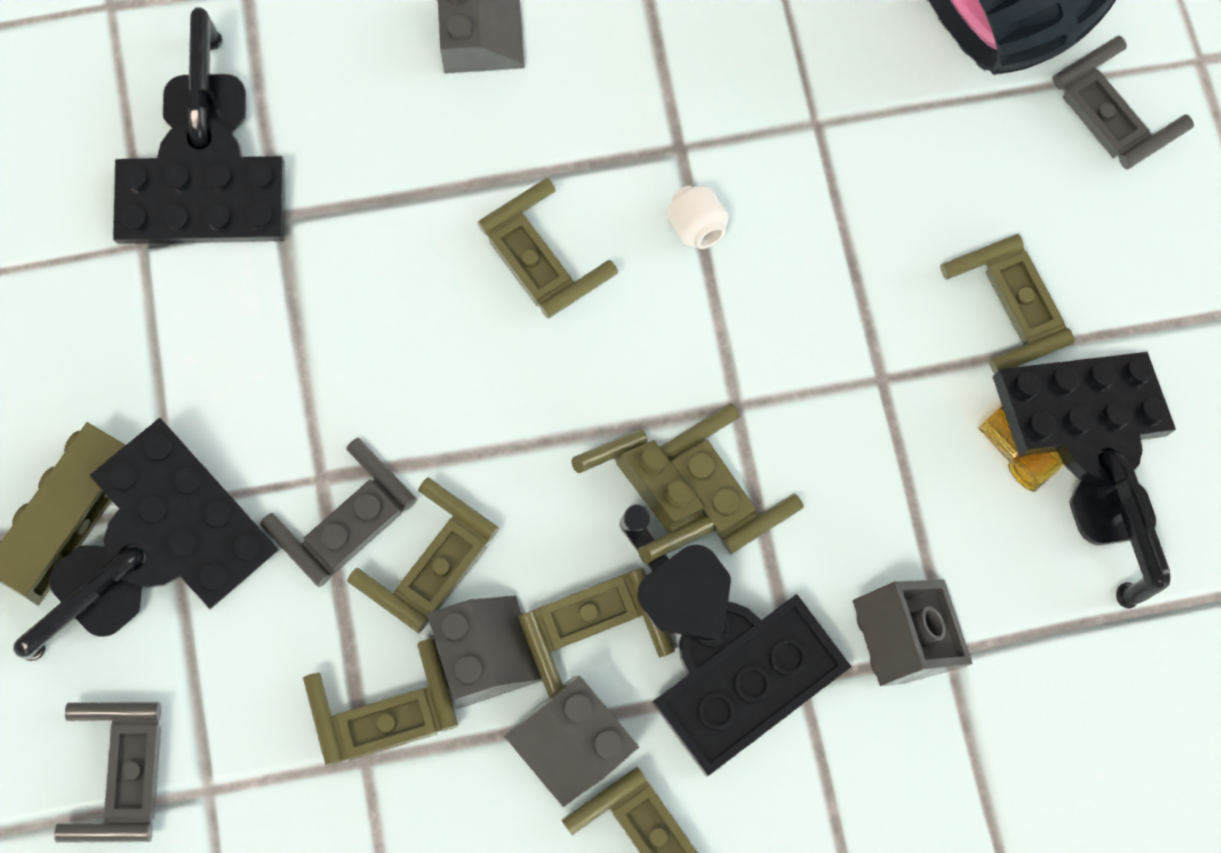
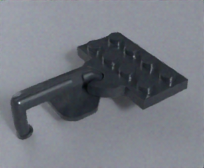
[113,7,285,244]
[992,352,1176,609]
[13,417,279,661]
[619,505,851,777]

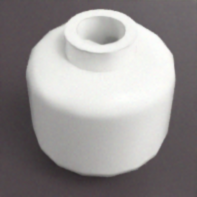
[666,185,729,249]

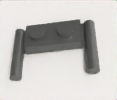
[1052,35,1194,170]
[260,438,417,587]
[54,702,161,842]

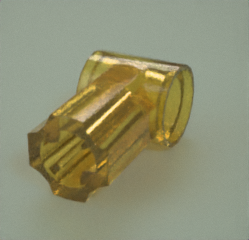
[978,407,1064,492]

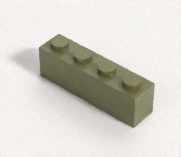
[0,422,126,606]

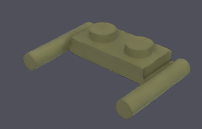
[477,178,618,319]
[940,234,1074,374]
[660,403,804,554]
[571,429,714,563]
[347,477,499,634]
[518,567,675,697]
[303,639,459,766]
[561,767,698,853]

